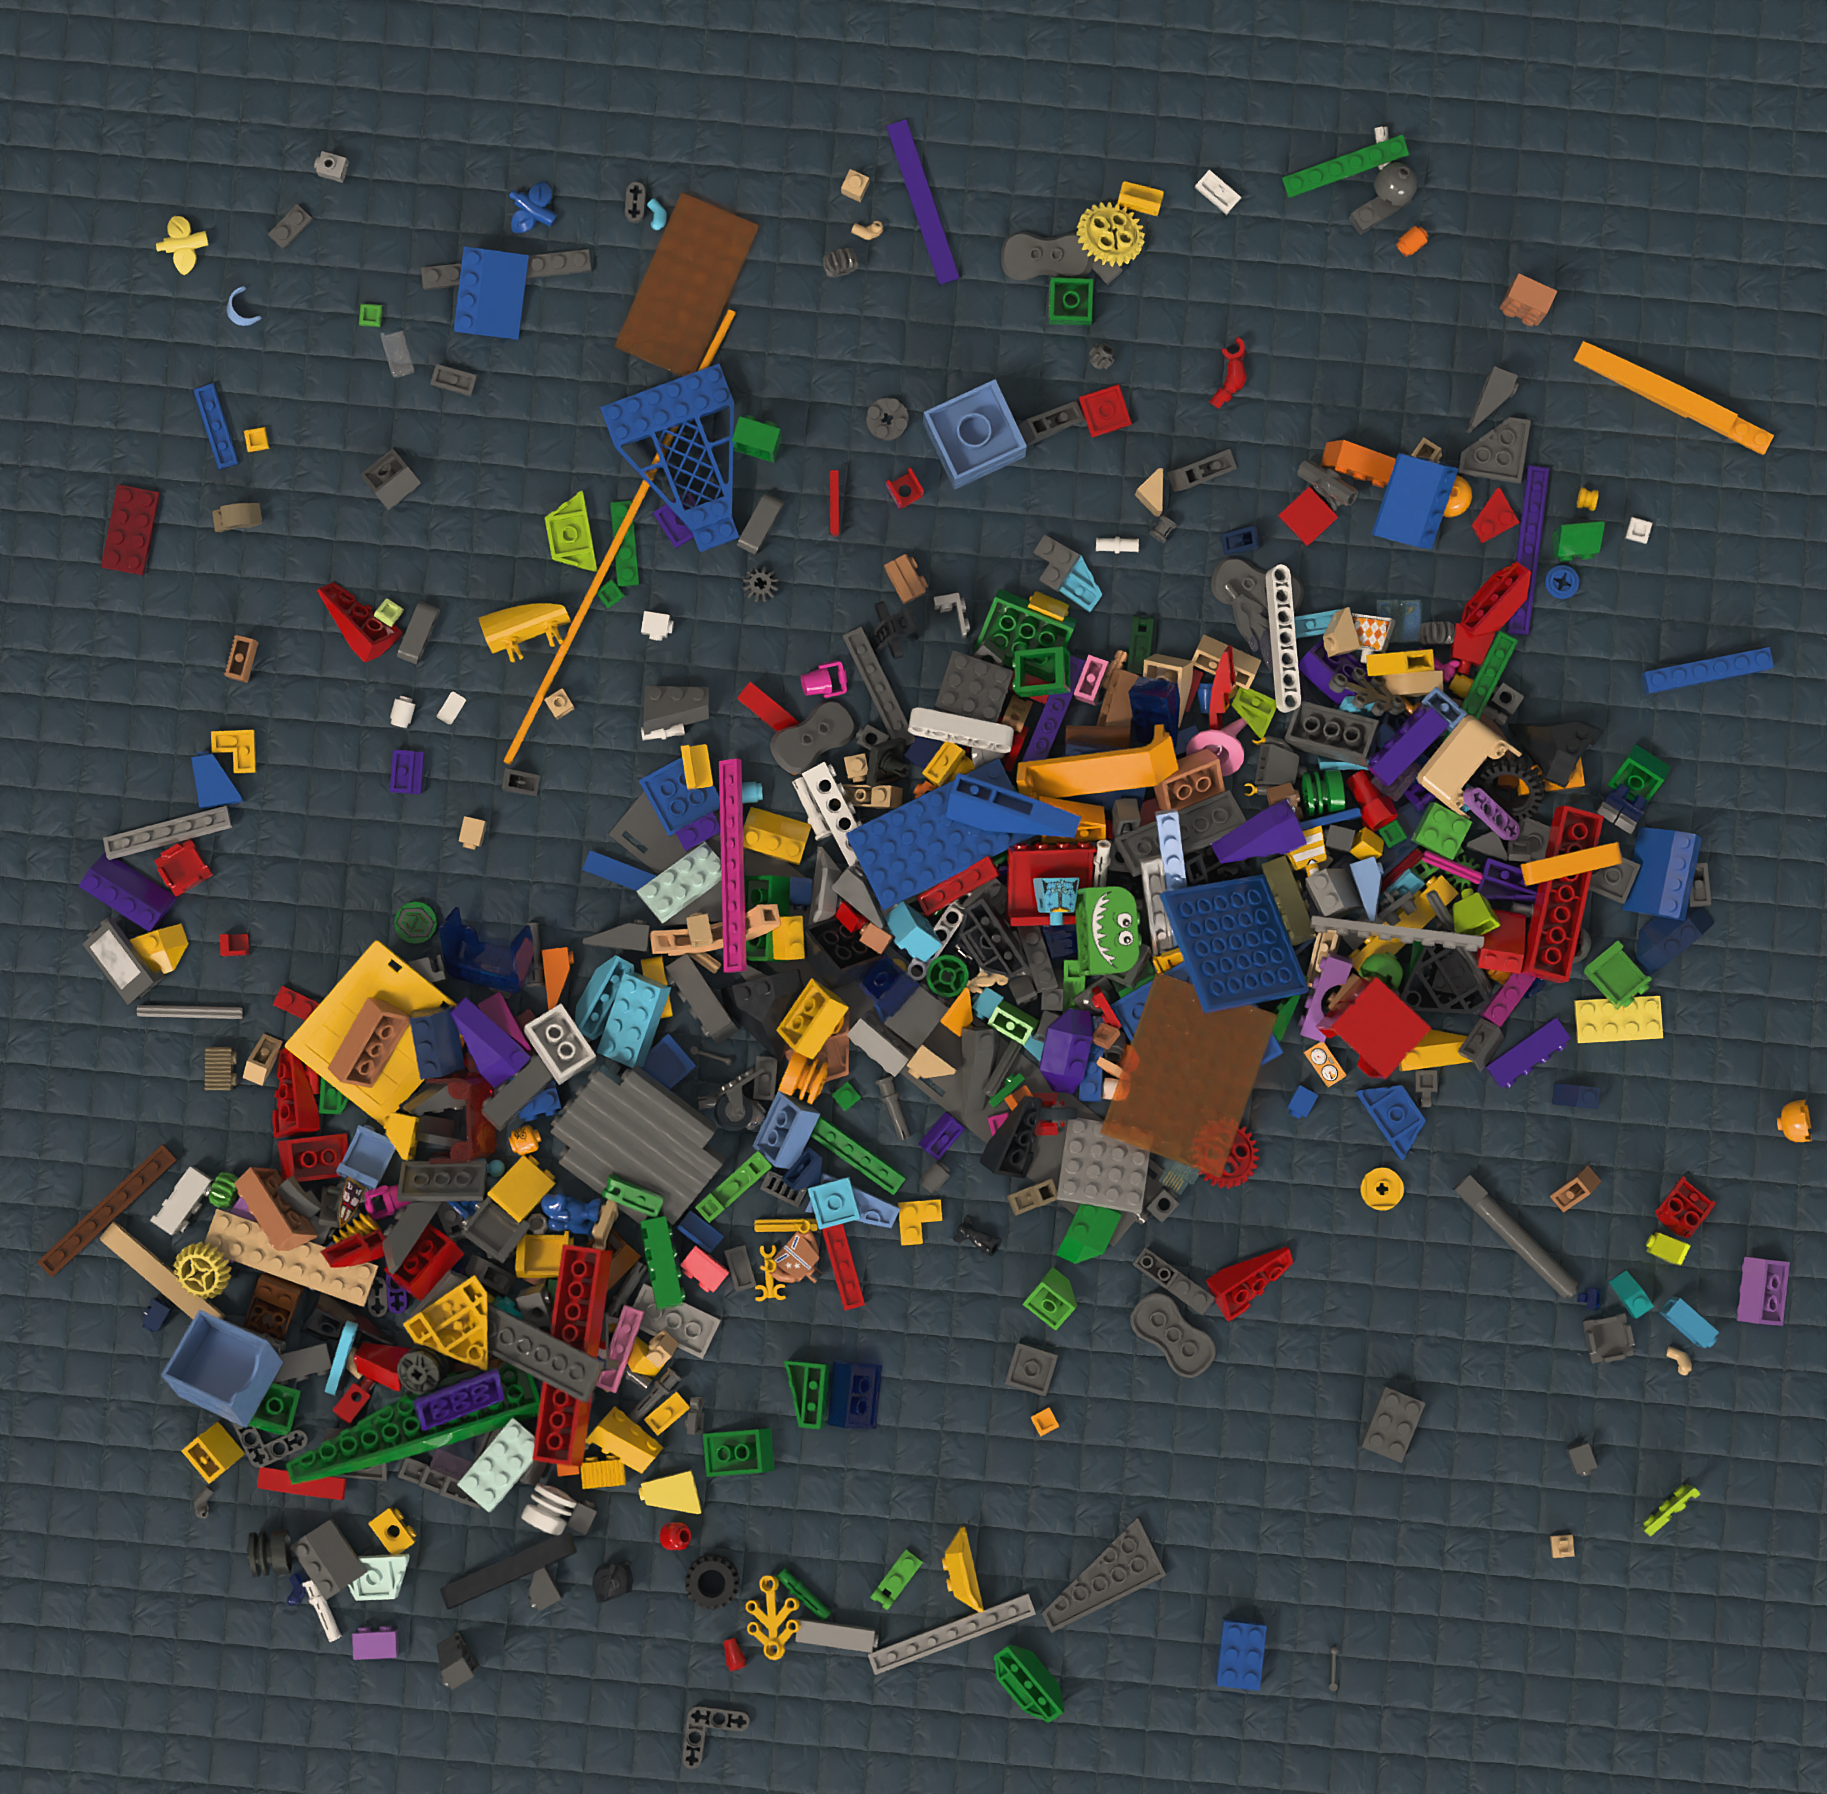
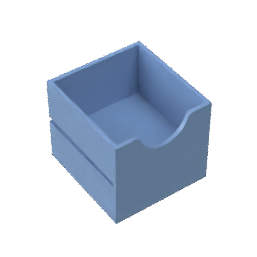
[923,380,1027,490]
[161,1309,283,1428]

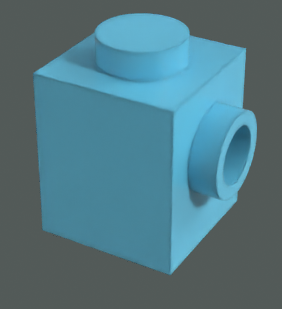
[971,987,1003,1020]

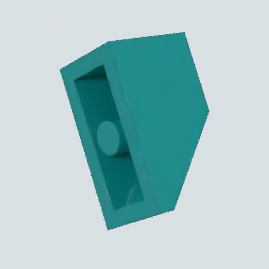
[1608,1270,1654,1319]

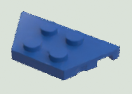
[1355,1085,1426,1161]

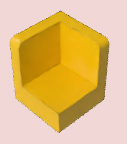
[1350,827,1384,861]

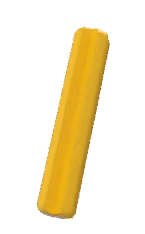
[754,1218,818,1232]

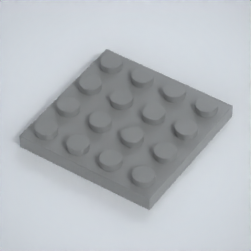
[1056,1117,1153,1214]

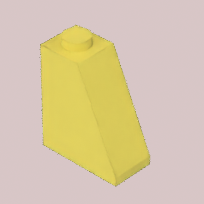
[638,1469,702,1514]

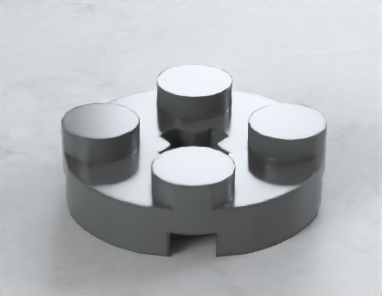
[866,398,909,441]

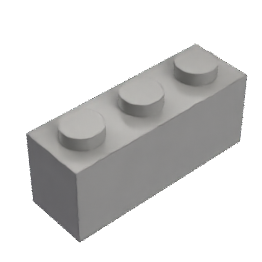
[847,1011,916,1077]

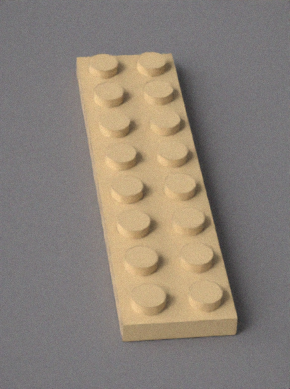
[204,1209,379,1307]

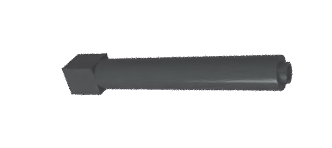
[1452,1175,1578,1298]

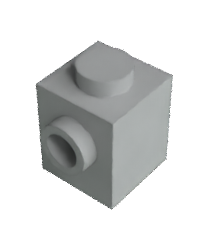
[314,151,349,183]

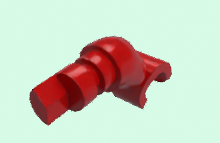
[1209,337,1247,409]

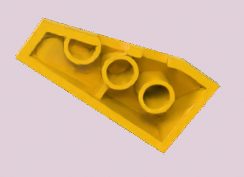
[1399,1029,1473,1071]

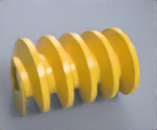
[332,1213,381,1243]

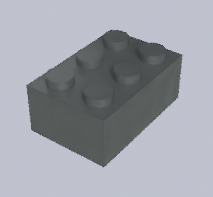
[1359,1386,1425,1463]

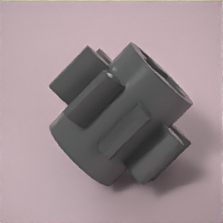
[1088,343,1116,369]

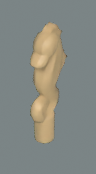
[966,971,1020,994]

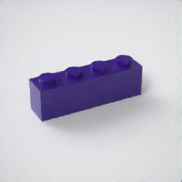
[1485,1018,1571,1089]

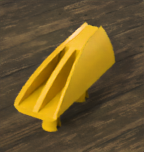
[478,603,571,662]

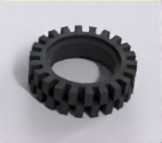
[1477,756,1546,821]

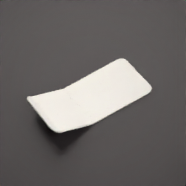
[437,692,466,725]

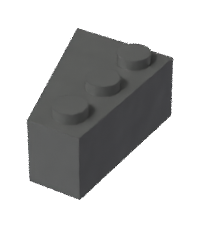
[643,686,710,736]

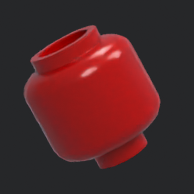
[659,1522,691,1550]

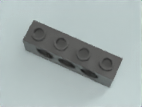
[516,1284,554,1334]

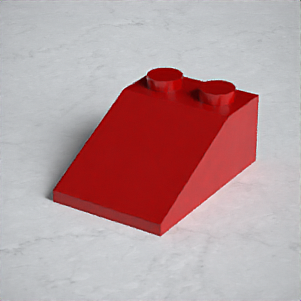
[278,1133,349,1183]

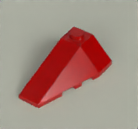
[317,582,403,663]
[1206,1247,1293,1322]

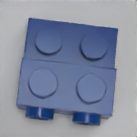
[510,1077,563,1122]

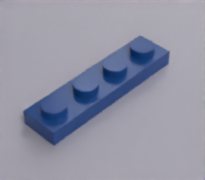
[1079,1016,1106,1102]

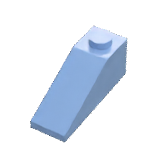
[1350,857,1384,924]

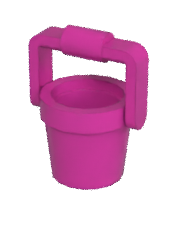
[801,660,848,698]
[364,1184,412,1220]

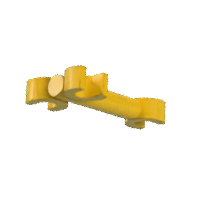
[755,1245,786,1301]

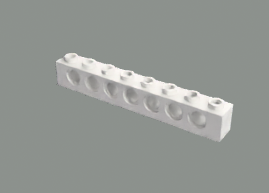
[802,762,899,917]

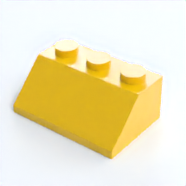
[743,807,811,865]
[776,978,849,1059]
[384,1112,420,1160]

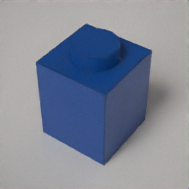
[1286,1085,1318,1119]

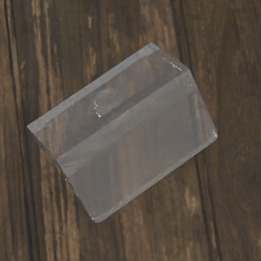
[380,331,415,378]

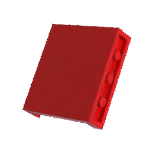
[1006,841,1097,926]

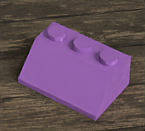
[1737,1257,1790,1326]

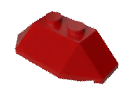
[1460,561,1531,636]

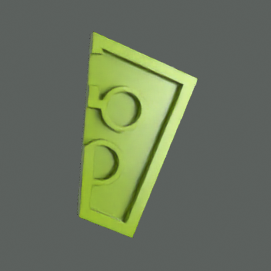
[1641,1484,1700,1536]

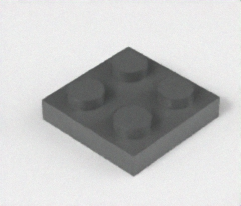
[1005,1343,1058,1396]

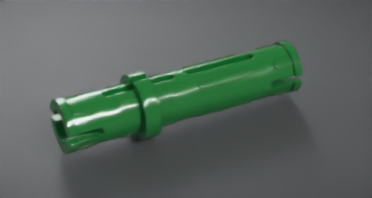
[776,1568,832,1622]

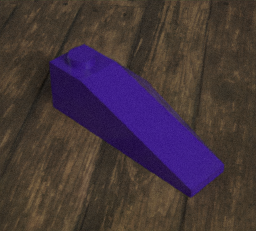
[1211,799,1307,863]
[450,997,531,1088]

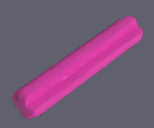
[1422,850,1483,884]

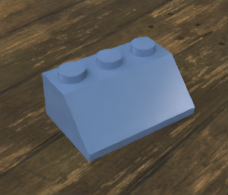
[753,1091,820,1169]

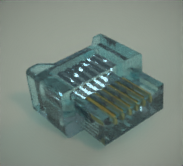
[1158,1148,1200,1195]

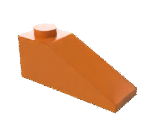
[542,947,574,1011]

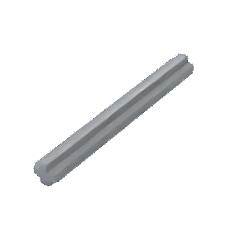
[137,1005,243,1019]

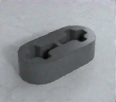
[625,182,646,223]
[368,1276,389,1317]

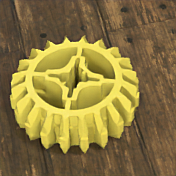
[173,1242,232,1300]

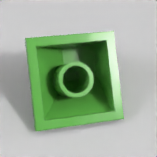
[1022,1267,1077,1330]

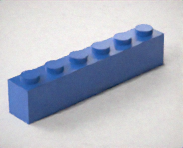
[1640,647,1774,695]

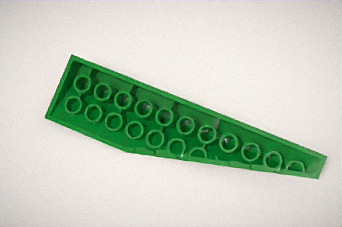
[286,1361,540,1484]

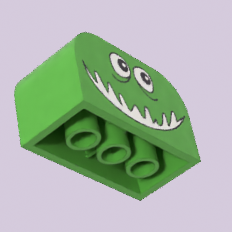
[1075,887,1141,976]

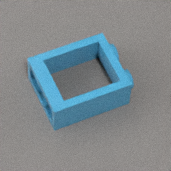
[1659,1296,1719,1348]

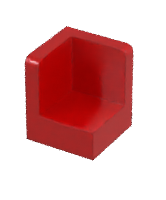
[219,934,249,957]

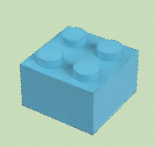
[884,901,943,962]

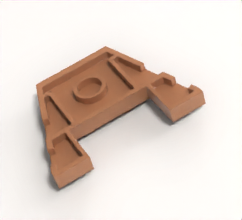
[783,1008,850,1082]

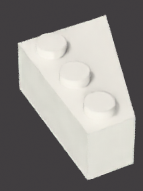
[150,1166,215,1235]

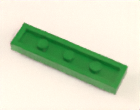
[610,501,639,587]

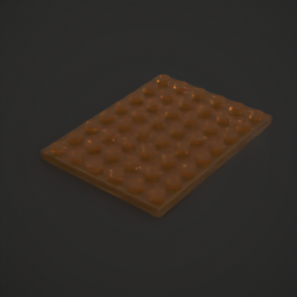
[1100,972,1278,1177]

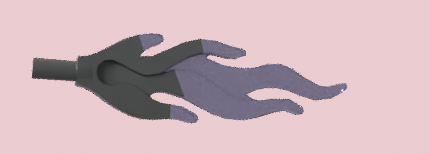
[1223,582,1322,706]

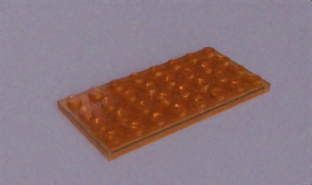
[614,193,759,377]

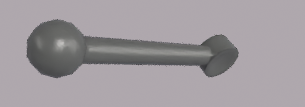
[690,1046,733,1065]
[1329,1646,1339,1691]

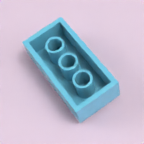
[597,972,671,1068]

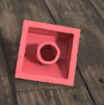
[680,1245,730,1292]

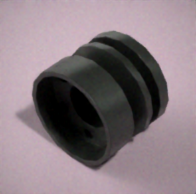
[397,1343,454,1394]
[247,1529,292,1578]

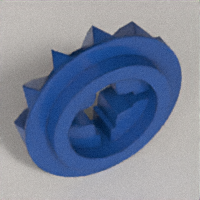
[1545,565,1579,599]

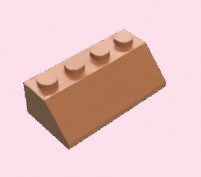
[327,997,411,1088]
[234,1167,318,1251]

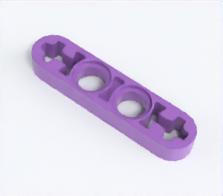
[1463,787,1520,840]

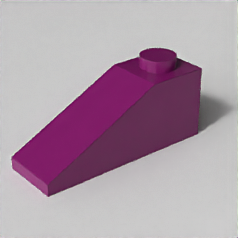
[478,992,531,1051]

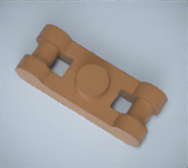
[1001,694,1033,733]

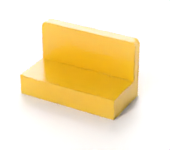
[1117,181,1164,216]
[681,744,713,790]

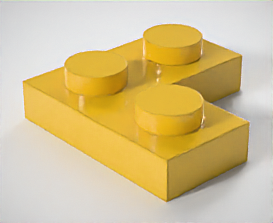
[211,730,256,774]
[898,1199,942,1245]

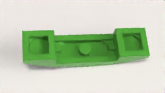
[1063,960,1085,1014]
[695,1150,772,1223]

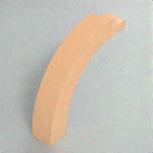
[649,904,781,956]

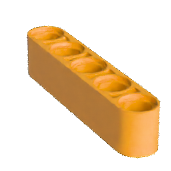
[1520,842,1623,886]

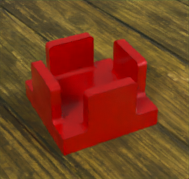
[154,839,213,897]

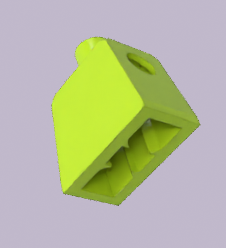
[1452,888,1501,936]

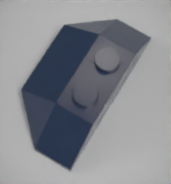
[1635,906,1715,976]

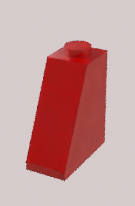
[354,1342,412,1391]

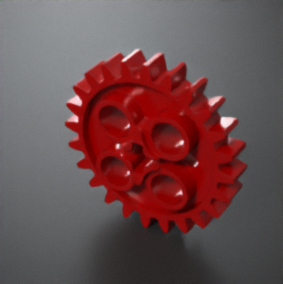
[1191,1119,1259,1189]

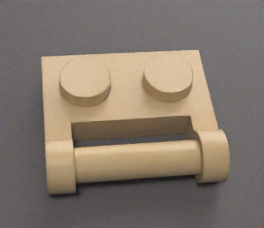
[592,1199,619,1250]

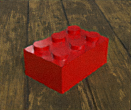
[384,1223,464,1302]

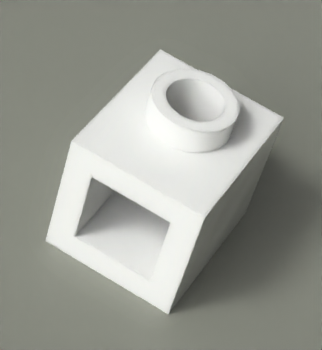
[641,611,674,641]

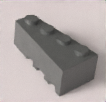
[665,953,739,1045]

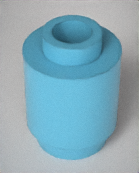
[742,781,763,804]

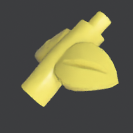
[156,216,208,275]

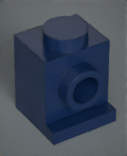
[142,1298,174,1333]

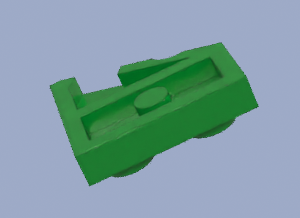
[319,1077,349,1114]

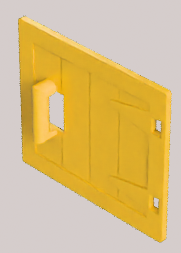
[285,940,462,1125]

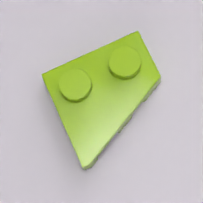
[1231,687,1277,739]

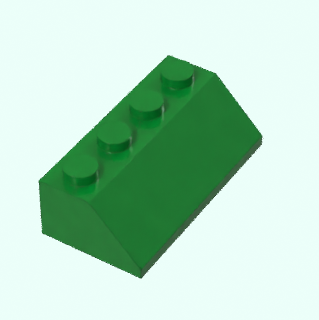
[744,875,791,962]

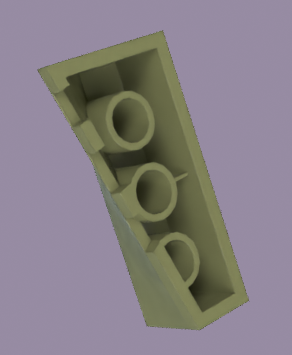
[1261,856,1316,946]

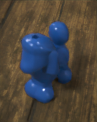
[541,1193,602,1239]

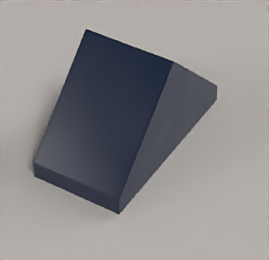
[1222,526,1259,555]
[781,1146,822,1191]

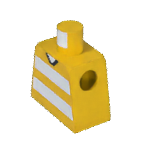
[1287,826,1326,877]

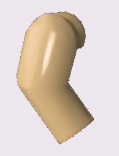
[851,221,883,240]
[1665,1346,1692,1375]
[346,1347,363,1380]

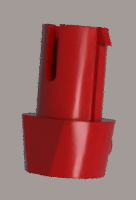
[1346,770,1398,831]

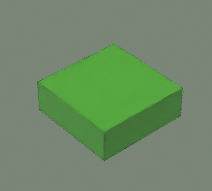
[359,304,383,327]

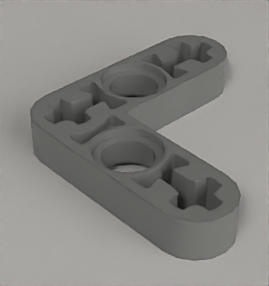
[232,1422,309,1468]
[682,1705,750,1769]

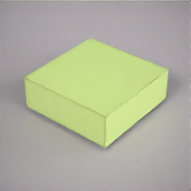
[374,598,404,628]

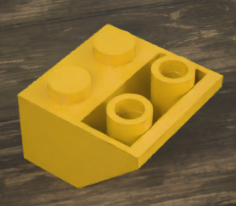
[182,1421,246,1483]

